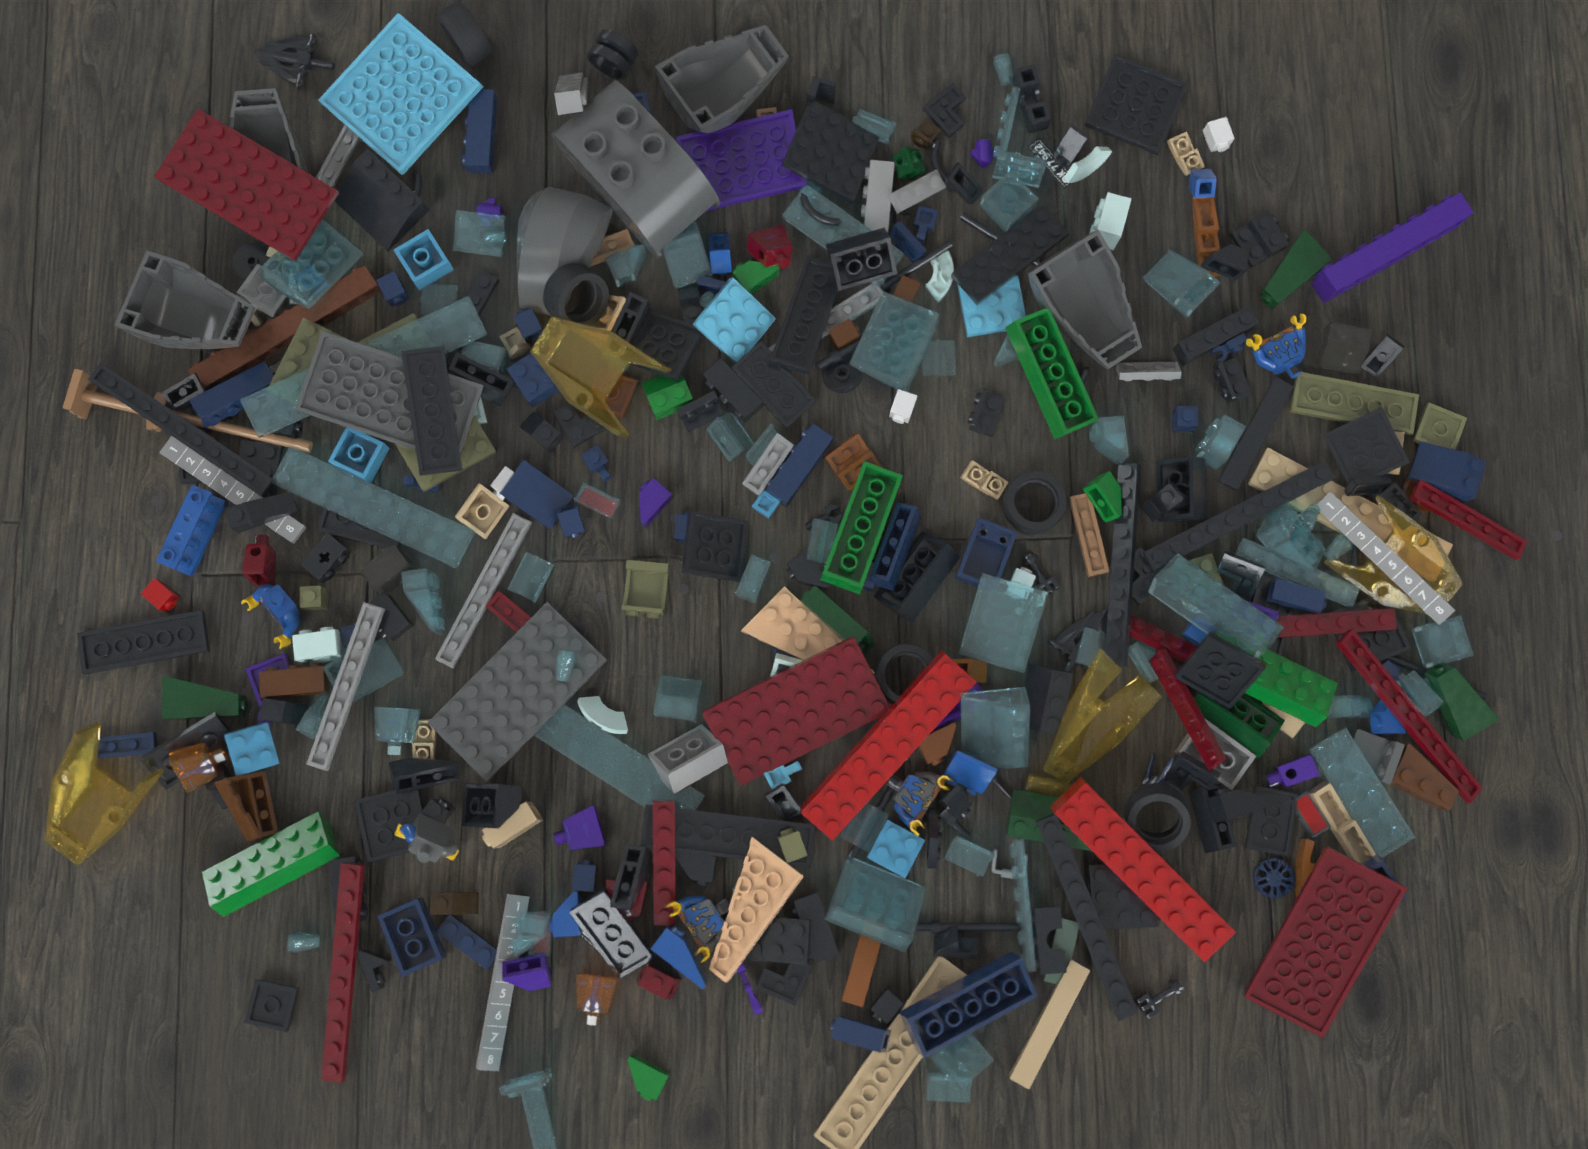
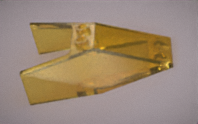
[530,317,671,438]
[1324,496,1463,615]
[1043,649,1162,783]
[45,722,164,866]

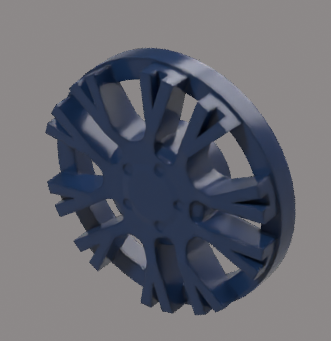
[1253,858,1294,898]

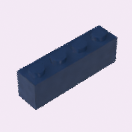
[462,89,497,173]
[189,362,274,428]
[766,423,834,507]
[870,502,921,591]

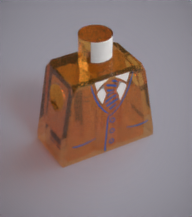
[169,743,226,794]
[576,973,619,1025]

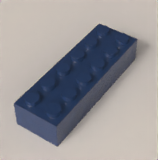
[899,951,1037,1058]

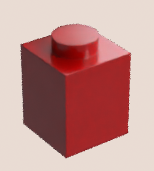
[140,578,180,612]

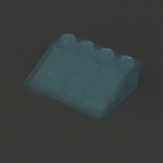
[260,219,364,310]
[850,292,939,392]
[959,573,1048,673]
[961,687,1030,769]
[825,855,927,952]

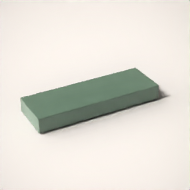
[1043,918,1079,984]

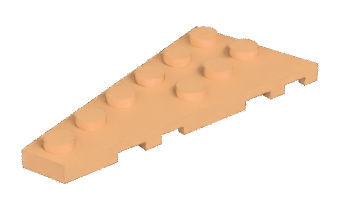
[709,837,804,983]

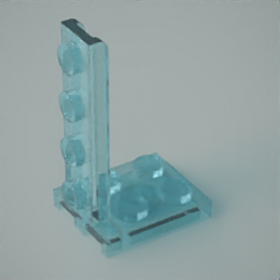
[992,86,1047,188]
[453,210,506,257]
[499,1068,558,1149]

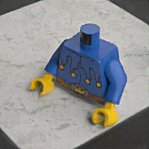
[1246,314,1306,379]
[241,583,302,649]

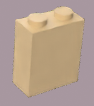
[482,802,543,848]

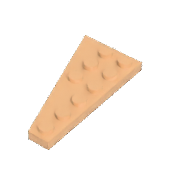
[741,586,875,674]

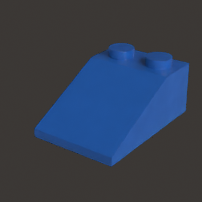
[942,751,998,796]
[651,925,707,989]

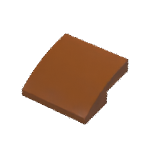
[824,433,882,491]

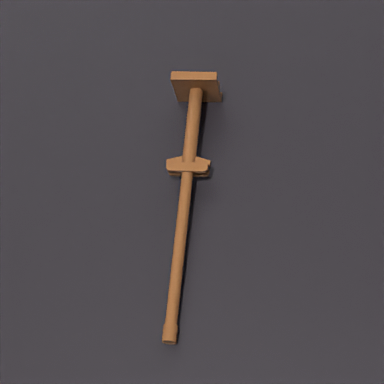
[63,369,313,453]

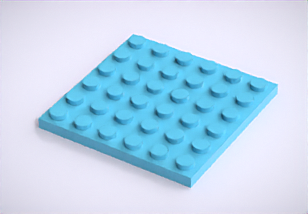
[318,13,483,175]

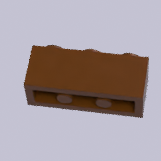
[259,663,329,699]

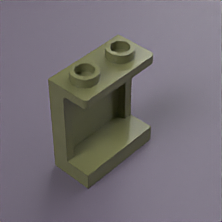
[621,560,670,619]

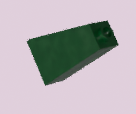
[1259,229,1332,310]
[801,585,875,656]
[1425,662,1499,741]
[162,676,248,720]

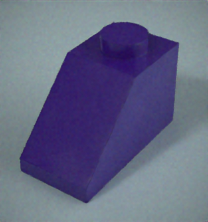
[639,478,673,528]
[502,953,551,991]

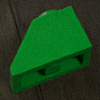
[733,261,780,294]
[1083,471,1122,523]
[627,1053,670,1101]

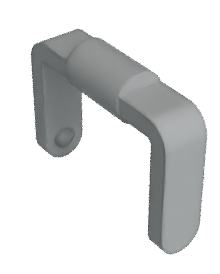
[991,849,1028,879]

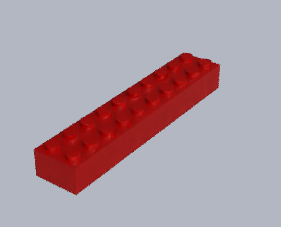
[800,650,977,841]
[1050,777,1236,962]

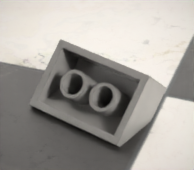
[648,724,728,793]

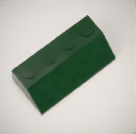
[1194,692,1285,759]
[1005,788,1092,851]

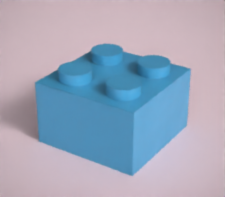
[394,229,454,291]
[328,427,390,484]
[224,722,280,776]
[866,820,925,878]

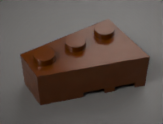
[1391,743,1459,811]
[214,771,278,842]

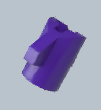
[970,139,998,168]
[476,198,503,227]

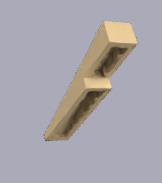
[1306,781,1376,863]
[1009,959,1090,1089]

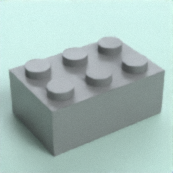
[1174,719,1256,791]

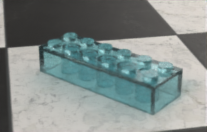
[1148,553,1283,659]

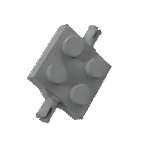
[236,263,289,317]

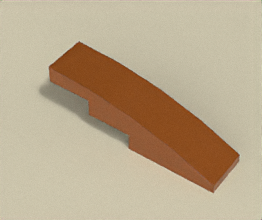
[1192,197,1220,278]
[1295,839,1315,898]
[842,915,886,1007]

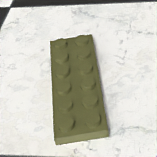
[1290,372,1419,435]

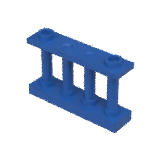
[155,485,228,577]

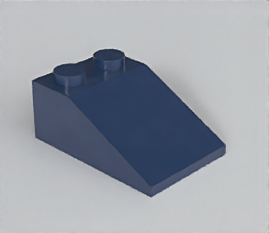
[1407,442,1487,503]

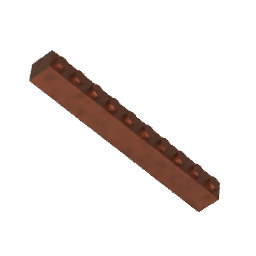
[188,265,382,391]

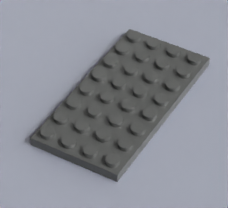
[295,331,484,456]
[427,602,607,782]

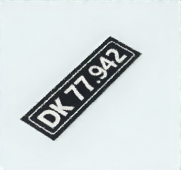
[1027,137,1072,189]

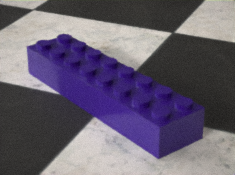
[1311,193,1474,304]

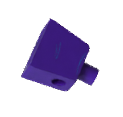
[1265,755,1320,787]
[553,806,607,850]

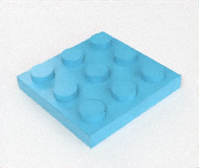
[957,275,1026,337]
[693,278,776,364]

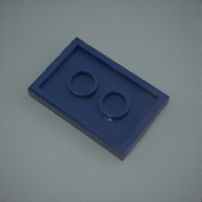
[499,460,574,529]

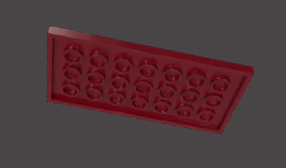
[154,108,339,262]
[702,635,890,786]
[1243,846,1408,1038]

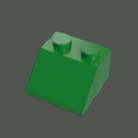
[641,375,693,420]

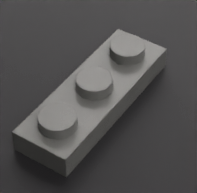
[888,170,946,214]
[1116,362,1181,381]
[742,433,794,496]

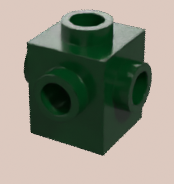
[892,146,926,180]

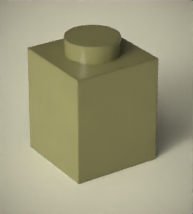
[300,586,328,611]
[777,828,807,863]

